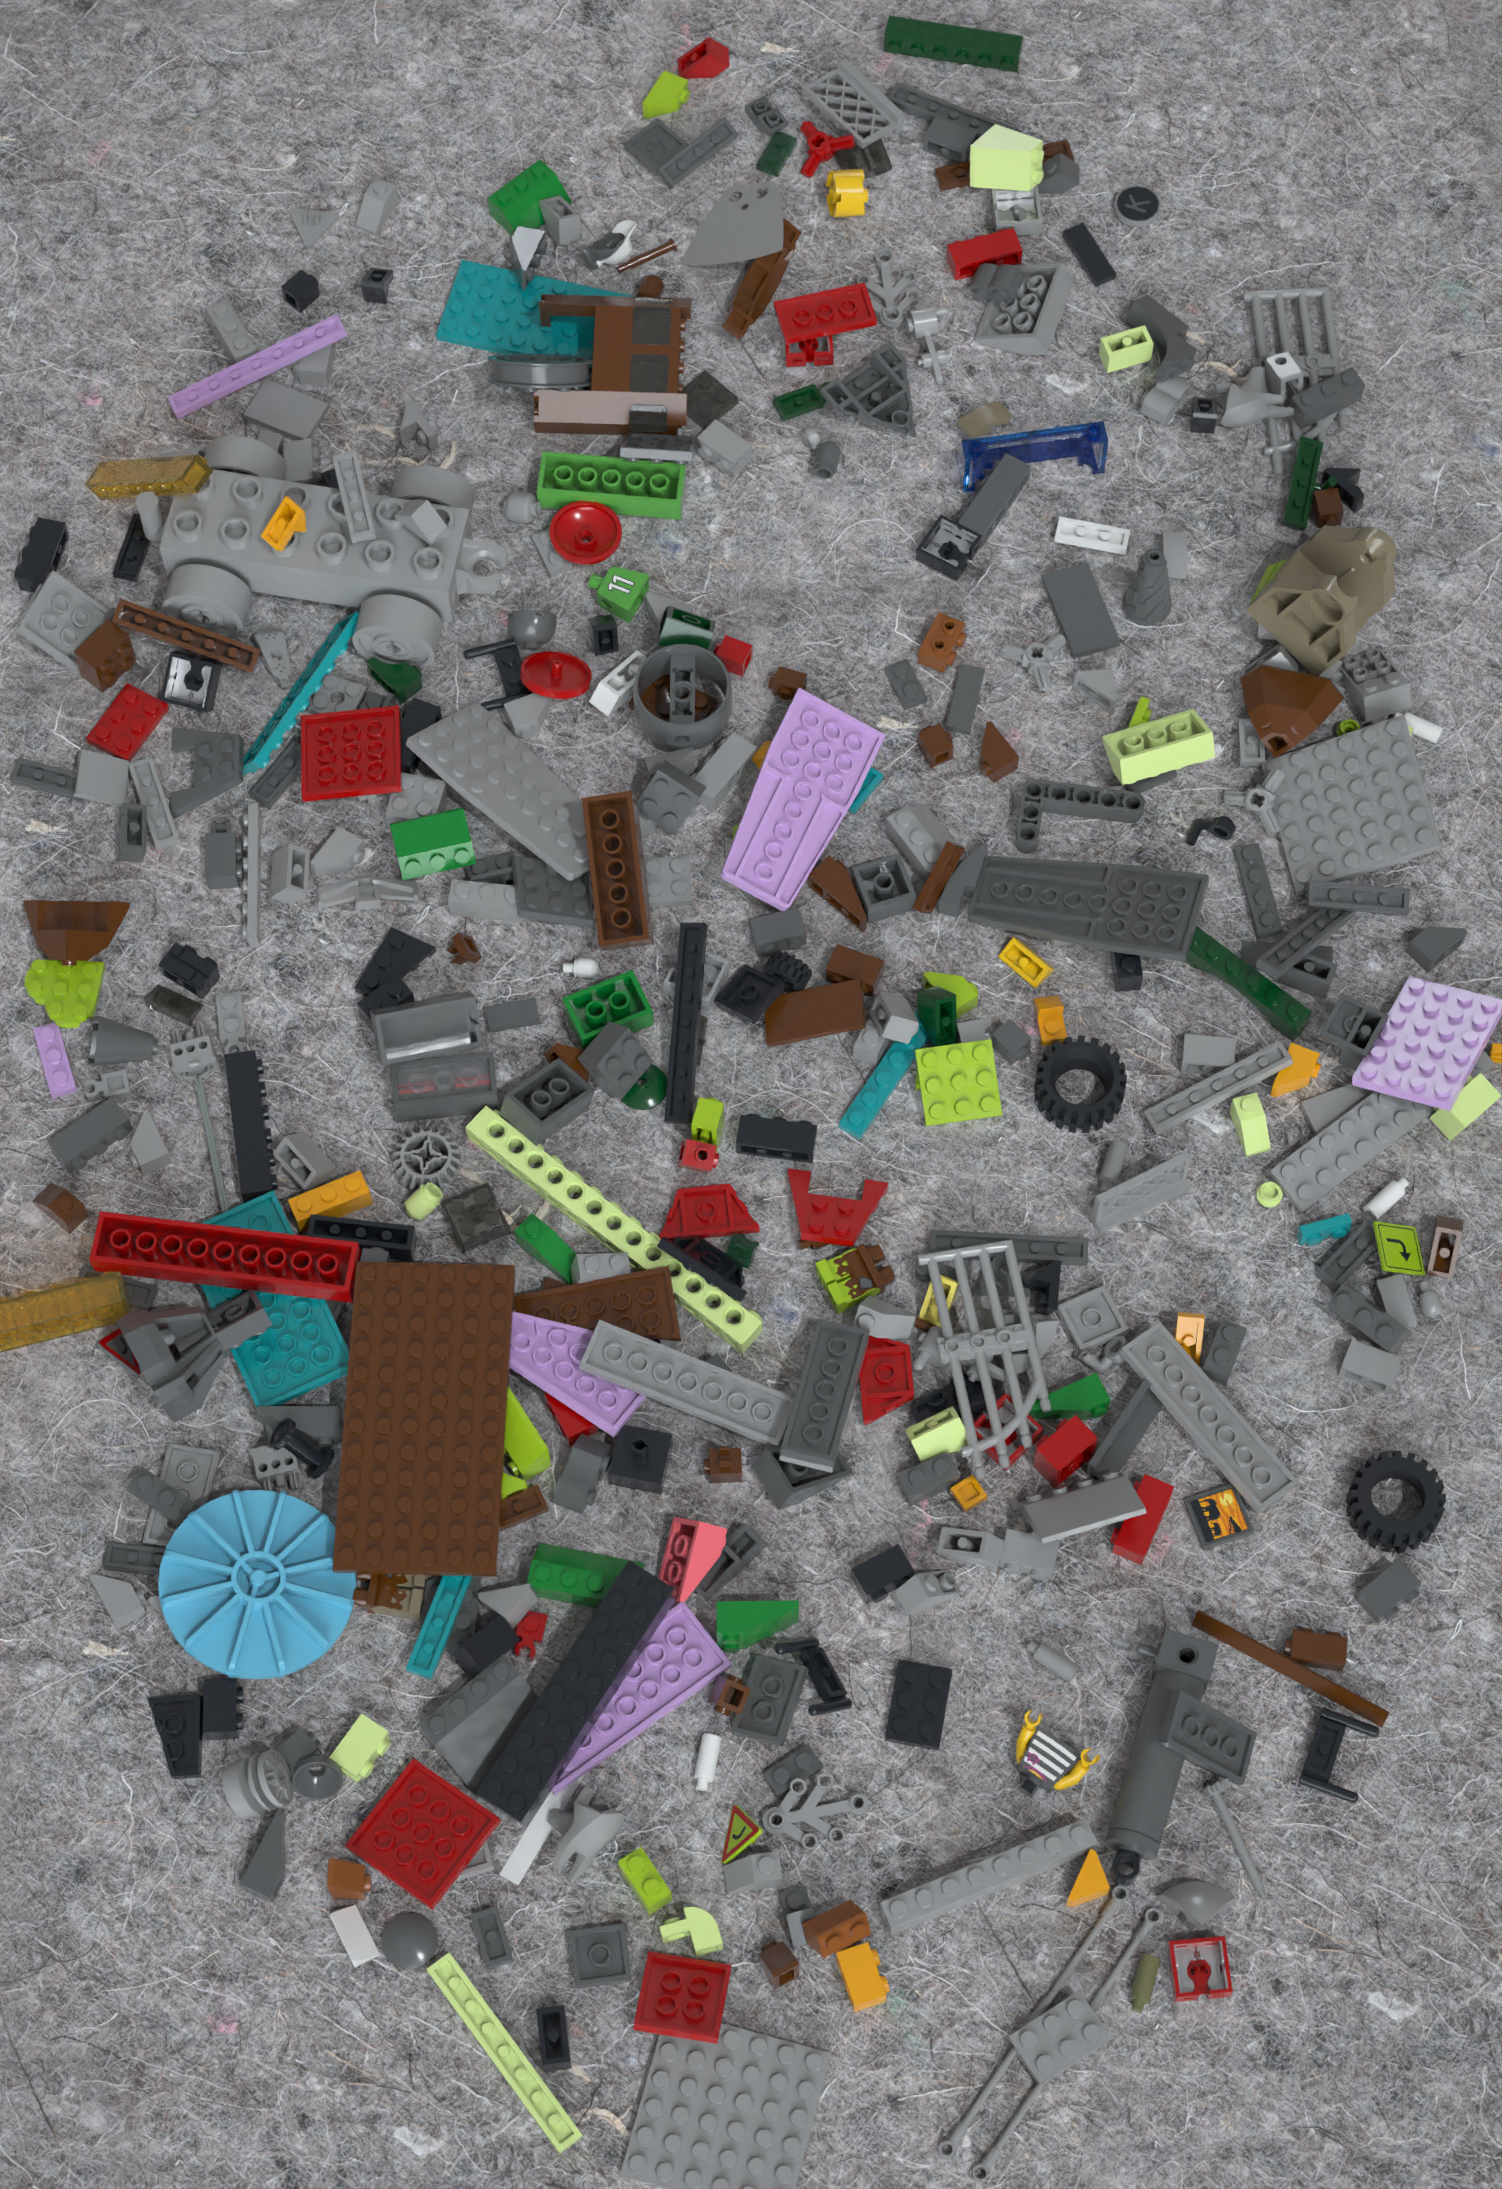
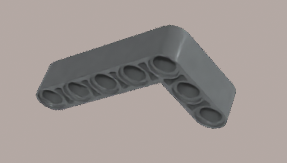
[1016,779,1144,854]

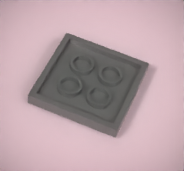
[620,432,698,465]
[511,855,593,927]

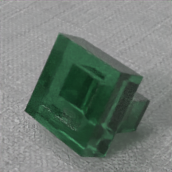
[726,1233,760,1269]

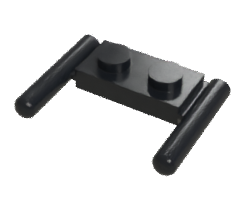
[464,638,532,711]
[774,1637,852,1716]
[1298,1707,1380,1803]

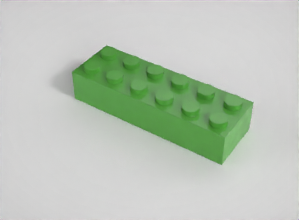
[537,451,686,520]

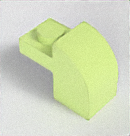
[659,1907,723,1957]

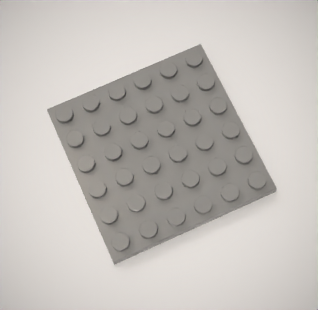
[1262,714,1443,896]
[620,2023,831,2189]

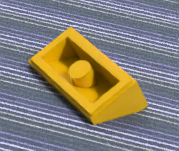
[998,937,1055,988]

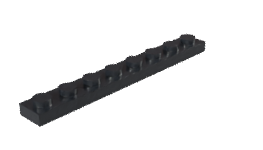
[664,923,708,1124]

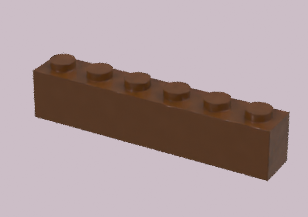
[112,598,261,675]

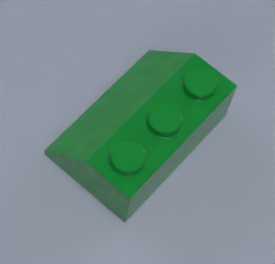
[488,159,572,236]
[390,807,476,880]

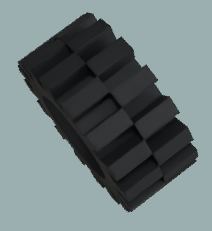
[762,951,812,993]

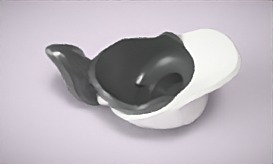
[576,220,637,270]

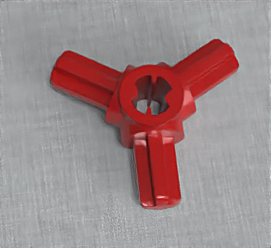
[800,121,855,178]

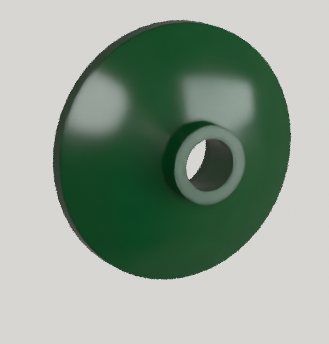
[620,1064,667,1110]

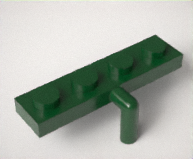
[1281,436,1337,531]

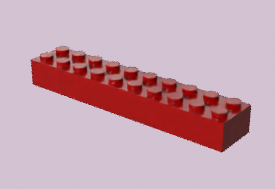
[89,1211,362,1303]

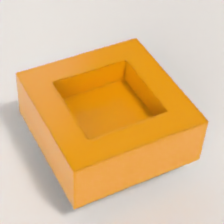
[950,1474,988,1513]

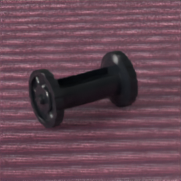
[268,1418,335,1479]

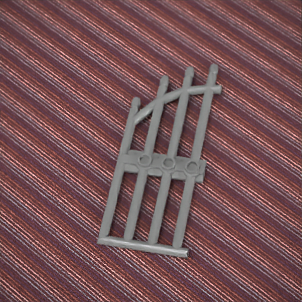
[1243,287,1348,476]
[917,1239,1051,1481]

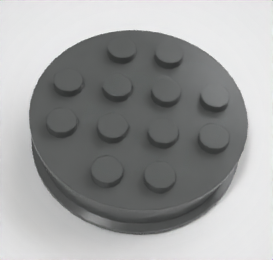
[487,353,593,392]

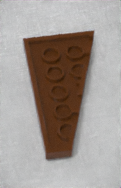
[514,1266,682,1342]

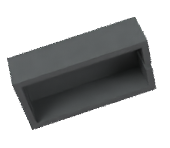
[370,991,483,1065]

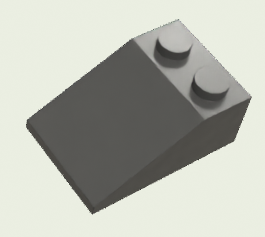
[752,1444,853,1510]

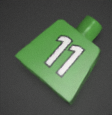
[588,566,650,624]

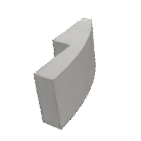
[1160,531,1187,580]
[1376,1273,1418,1328]

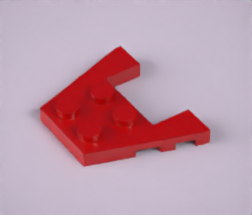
[787,1168,888,1247]

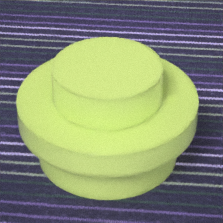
[1256,1182,1283,1207]

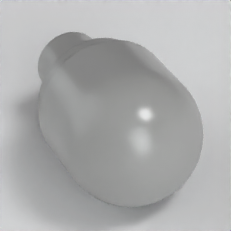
[1418,1281,1443,1318]

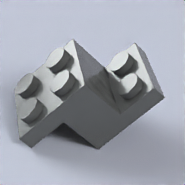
[1319,993,1388,1071]

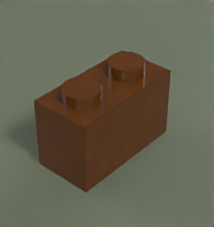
[826,944,884,997]

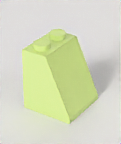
[970,124,1044,191]

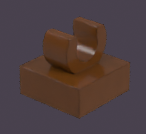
[448,932,482,965]

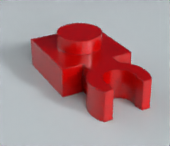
[515,1611,548,1661]

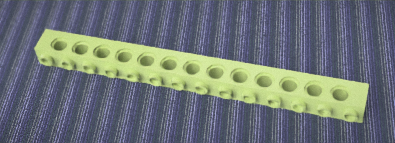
[465,1106,762,1354]

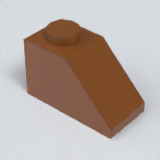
[327,1858,372,1900]

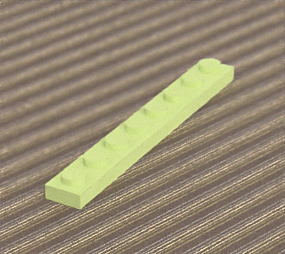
[426,1952,583,2154]

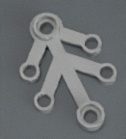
[857,248,920,328]
[763,1773,869,1851]

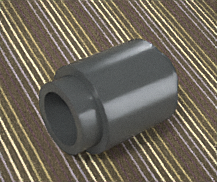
[813,441,841,479]

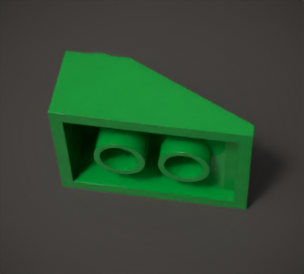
[717,1600,799,1653]

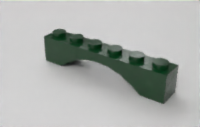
[1186,926,1312,1042]

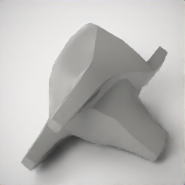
[1216,367,1295,428]
[548,1786,624,1883]

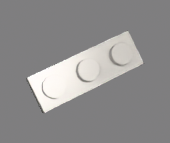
[1054,517,1131,555]

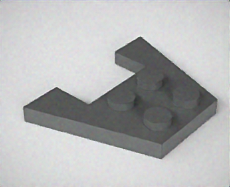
[171,728,244,818]

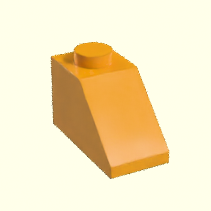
[1270,1043,1322,1098]

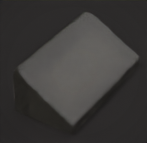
[144,984,203,1026]

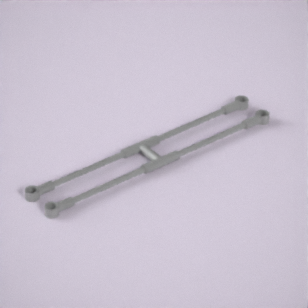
[938,1885,1162,2184]

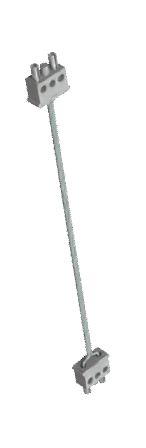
[169,1023,302,1491]

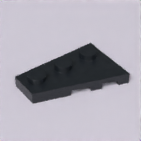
[354,927,436,997]
[910,1373,987,1424]
[147,1694,203,1779]

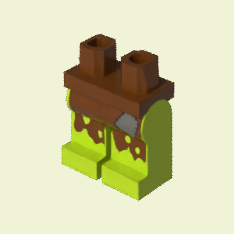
[815,1244,895,1315]

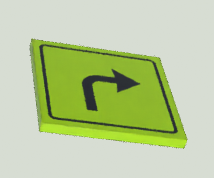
[1373,1221,1425,1276]

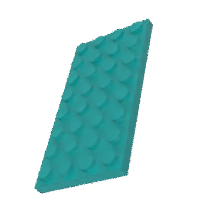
[436,260,641,373]
[201,1190,349,1409]

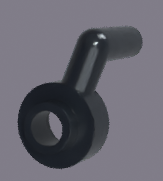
[1186,816,1236,846]

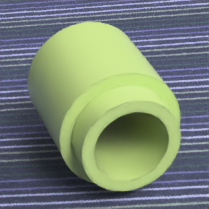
[405,1182,443,1220]

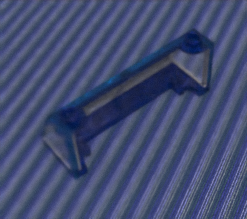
[955,421,1108,493]

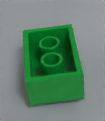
[562,970,654,1050]

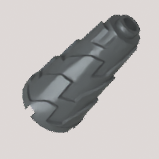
[1123,549,1172,626]

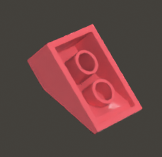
[658,1517,727,1602]

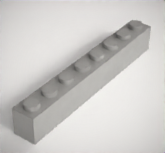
[879,1818,1098,1936]

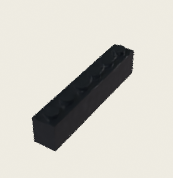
[224,1050,279,1203]

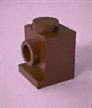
[768,666,807,700]

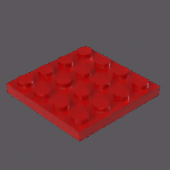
[301,705,402,802]
[345,1758,501,1910]

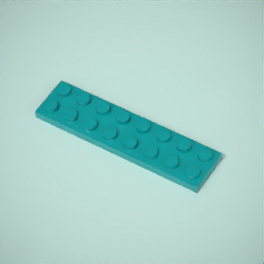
[243,611,359,776]

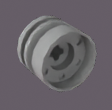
[223,1749,294,1820]

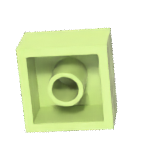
[1430,1073,1501,1141]

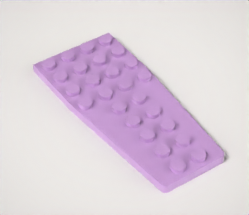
[720,688,886,911]

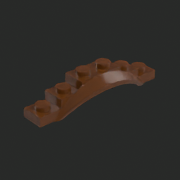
[721,218,802,340]

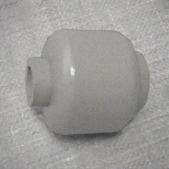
[503,491,541,523]

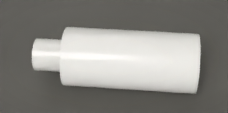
[1394,712,1444,744]
[1363,1177,1409,1221]
[694,1734,722,1791]

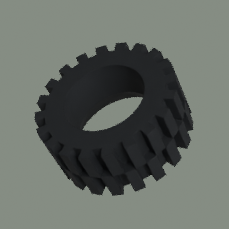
[1034,1036,1127,1133]
[1346,1450,1446,1553]

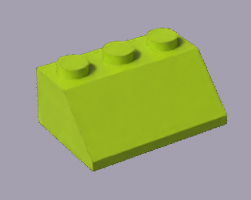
[504,1388,551,1482]

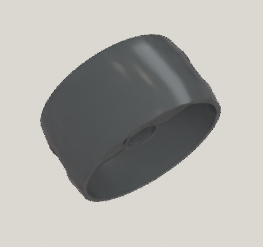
[633,644,732,751]

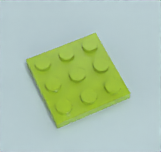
[914,1039,1002,1127]

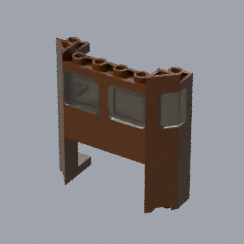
[534,294,692,435]

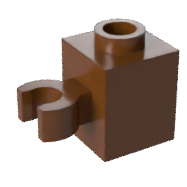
[704,1446,742,1483]

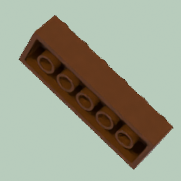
[582,791,654,951]

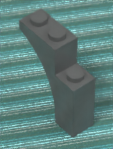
[1126,295,1197,383]

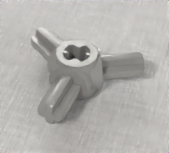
[1001,633,1066,692]
[1224,767,1286,836]

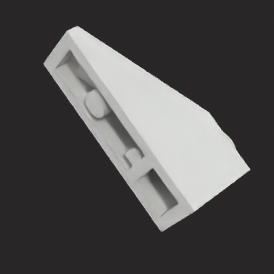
[589,650,647,716]

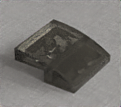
[835,132,892,179]

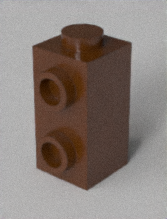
[1284,1628,1348,1672]

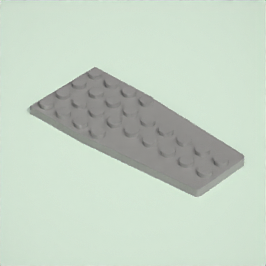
[406,701,590,880]

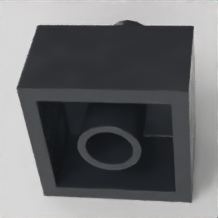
[609,1425,673,1494]

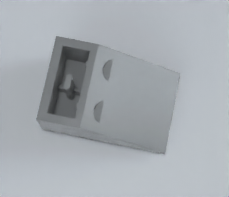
[1340,647,1411,722]

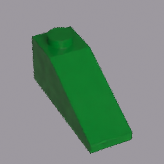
[514,1213,577,1285]
[1029,1373,1111,1420]

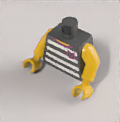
[1016,1708,1100,1798]

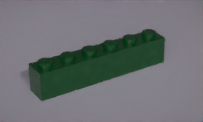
[884,15,1023,72]

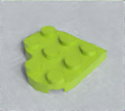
[25,959,105,1029]

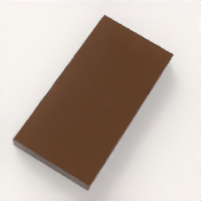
[764,978,866,1047]

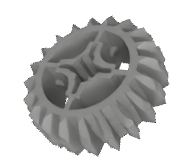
[392,1125,462,1192]

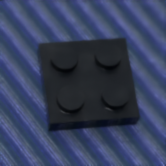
[714,964,785,1025]

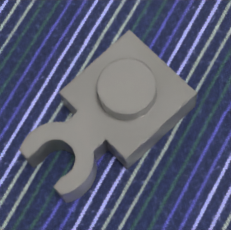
[84,1069,132,1101]

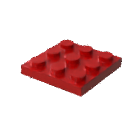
[633,1951,732,2044]

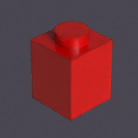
[713,635,753,677]

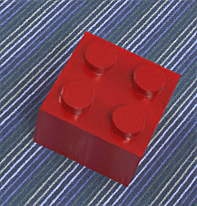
[1033,1415,1098,1488]

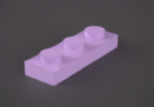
[33,1022,77,1099]

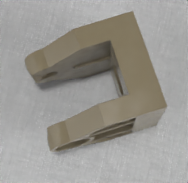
[1246,525,1397,676]

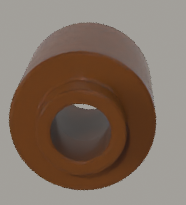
[635,275,665,303]

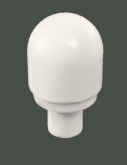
[563,958,599,978]

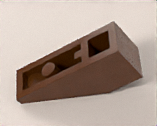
[808,856,867,932]

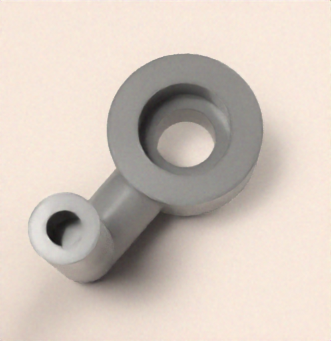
[1079,1336,1129,1374]

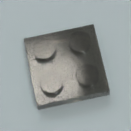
[683,370,739,430]

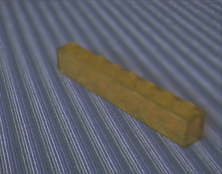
[85,454,213,500]

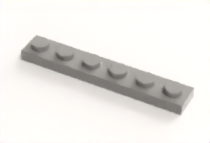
[243,803,261,948]
[1143,1040,1293,1136]

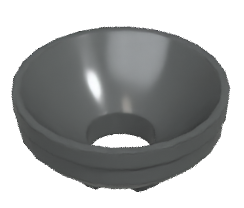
[292,1756,343,1800]

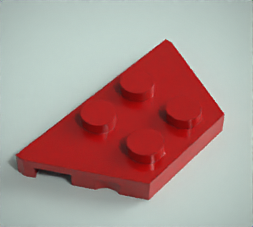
[659,1183,760,1242]
[859,1335,914,1426]

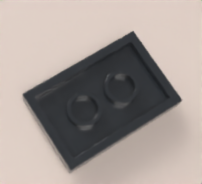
[885,1660,953,1751]

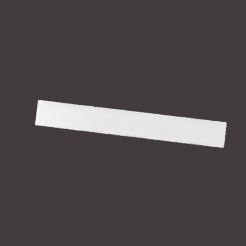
[499,1774,585,1885]

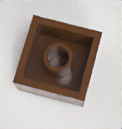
[74,620,136,693]

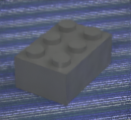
[500,1058,595,1146]

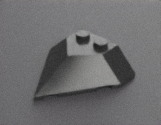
[819,341,916,438]

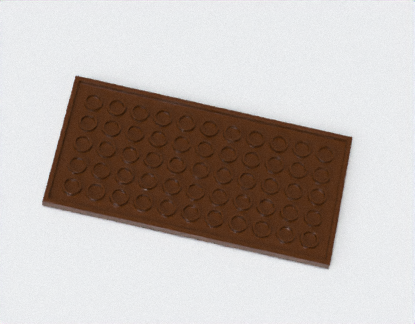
[332,1262,516,1577]

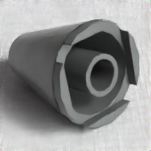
[88,1015,158,1066]

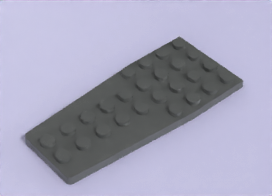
[967,856,1209,962]

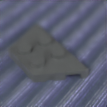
[421,1575,482,1654]

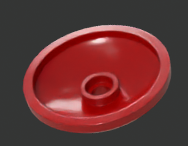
[549,501,622,565]

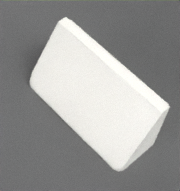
[329,1905,380,1968]

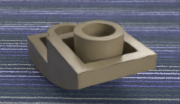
[957,401,1012,438]

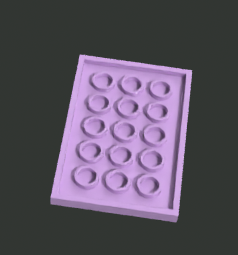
[1352,976,1502,1111]

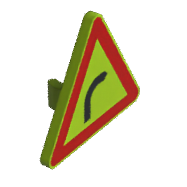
[721,1804,762,1864]

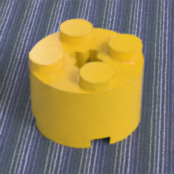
[826,169,868,218]

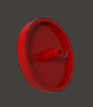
[520,651,592,699]

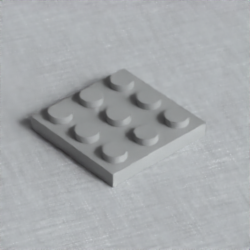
[15,570,113,672]

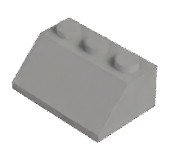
[885,805,967,883]

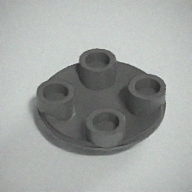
[382,1913,438,1970]

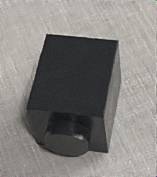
[281,270,320,313]

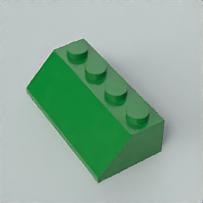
[527,1543,645,1608]

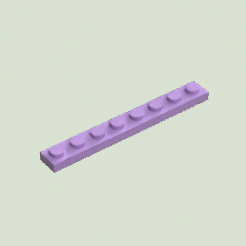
[167,314,348,419]

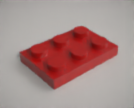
[86,683,169,763]

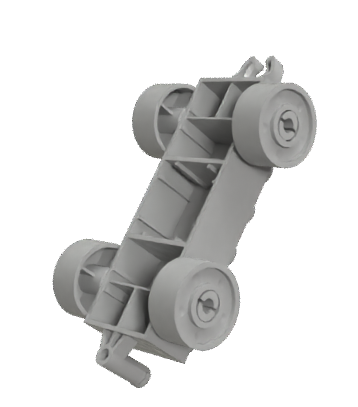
[135,436,508,670]

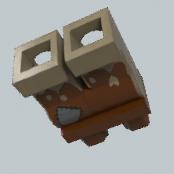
[352,1573,428,1621]

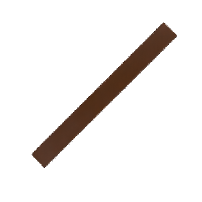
[1191,1610,1390,1727]

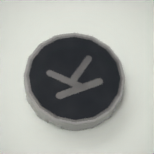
[1114,185,1161,227]

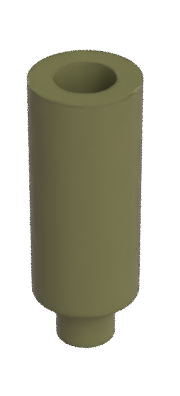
[1130,1954,1161,2013]

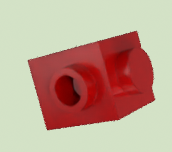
[677,1139,719,1173]

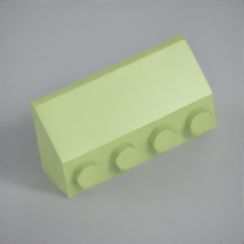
[1102,709,1215,785]

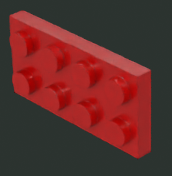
[773,282,877,345]

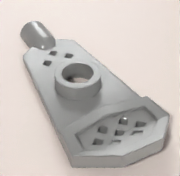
[253,628,292,689]

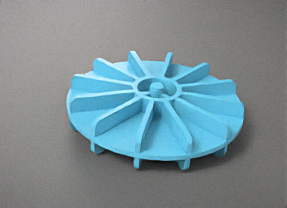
[158,1490,356,1679]

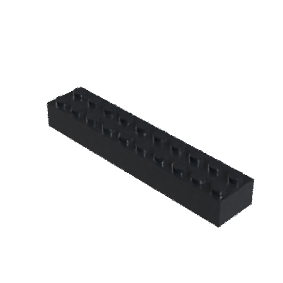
[476,1560,679,1828]

